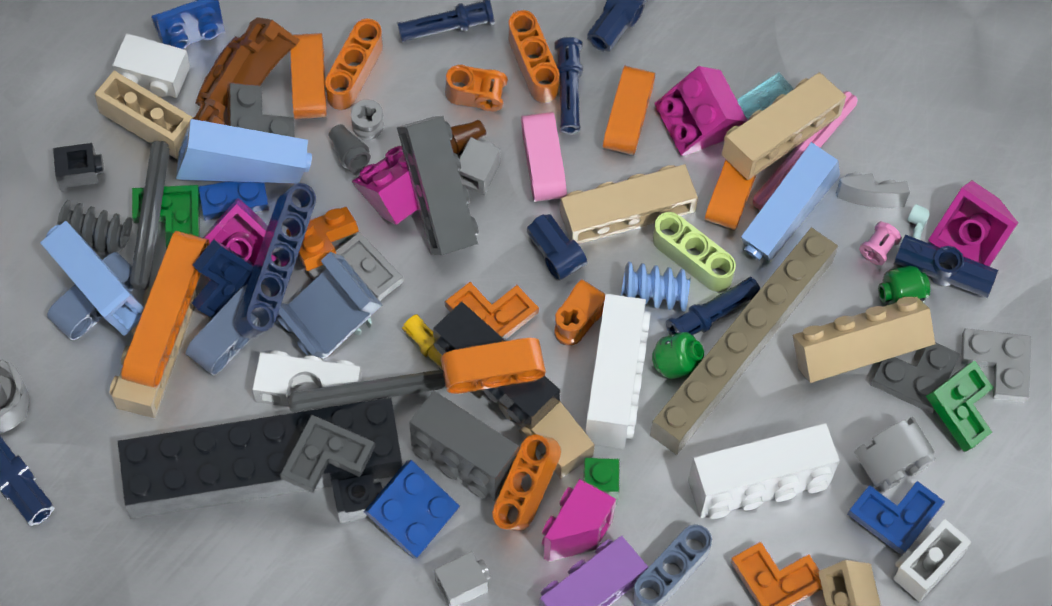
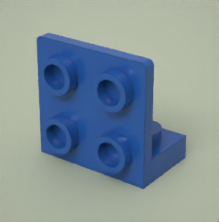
[151,0,225,49]

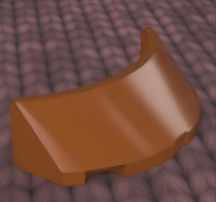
[193,17,300,125]

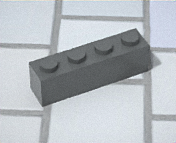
[396,116,478,255]

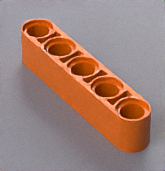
[121,231,210,388]

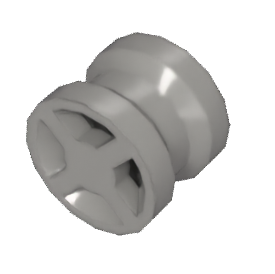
[351,99,384,140]

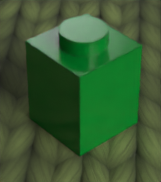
[583,458,620,505]

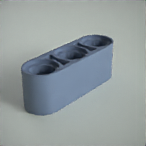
[47,252,134,340]
[186,284,260,375]
[632,524,712,606]

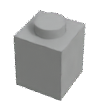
[459,137,500,195]
[434,552,491,606]

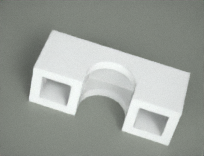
[252,351,362,408]

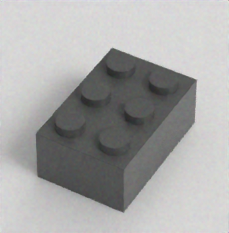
[409,390,519,501]

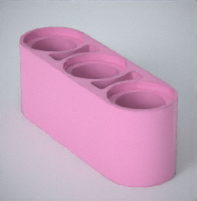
[521,112,567,202]

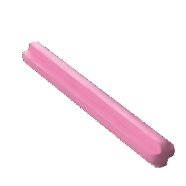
[752,91,858,211]

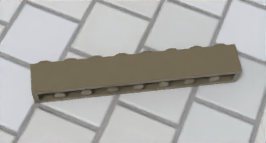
[650,227,838,455]

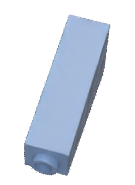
[176,119,312,184]
[741,142,840,262]
[40,220,144,336]

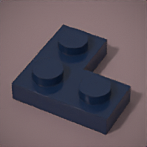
[192,239,254,318]

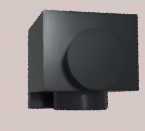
[53,143,104,191]
[331,474,382,523]

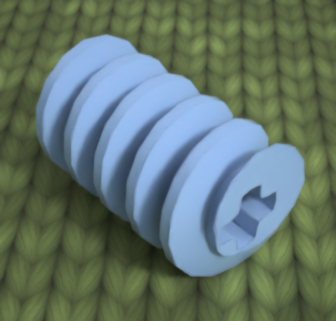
[621,261,691,312]

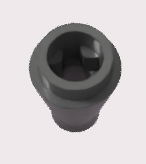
[329,125,371,172]

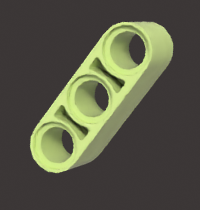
[653,212,736,292]

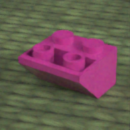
[654,66,748,156]
[352,146,419,225]
[541,479,616,562]

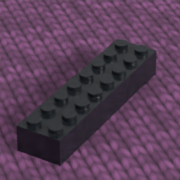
[117,397,402,519]

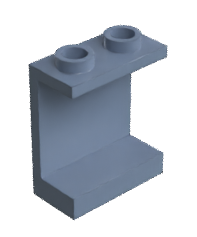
[277,252,382,359]

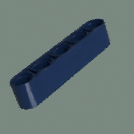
[235,183,316,339]

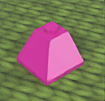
[928,180,1018,267]
[203,198,278,265]

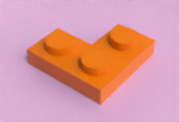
[286,206,359,271]
[445,282,539,340]
[730,542,822,606]

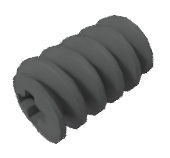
[57,200,133,254]

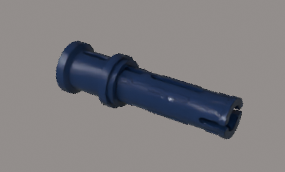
[397,0,495,43]
[554,37,583,134]
[666,276,760,335]

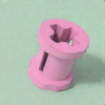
[859,221,902,265]

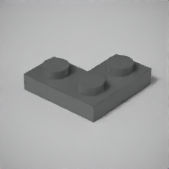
[228,83,295,137]
[871,342,960,414]
[281,415,375,493]

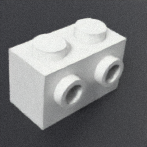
[112,33,190,98]
[893,519,972,602]

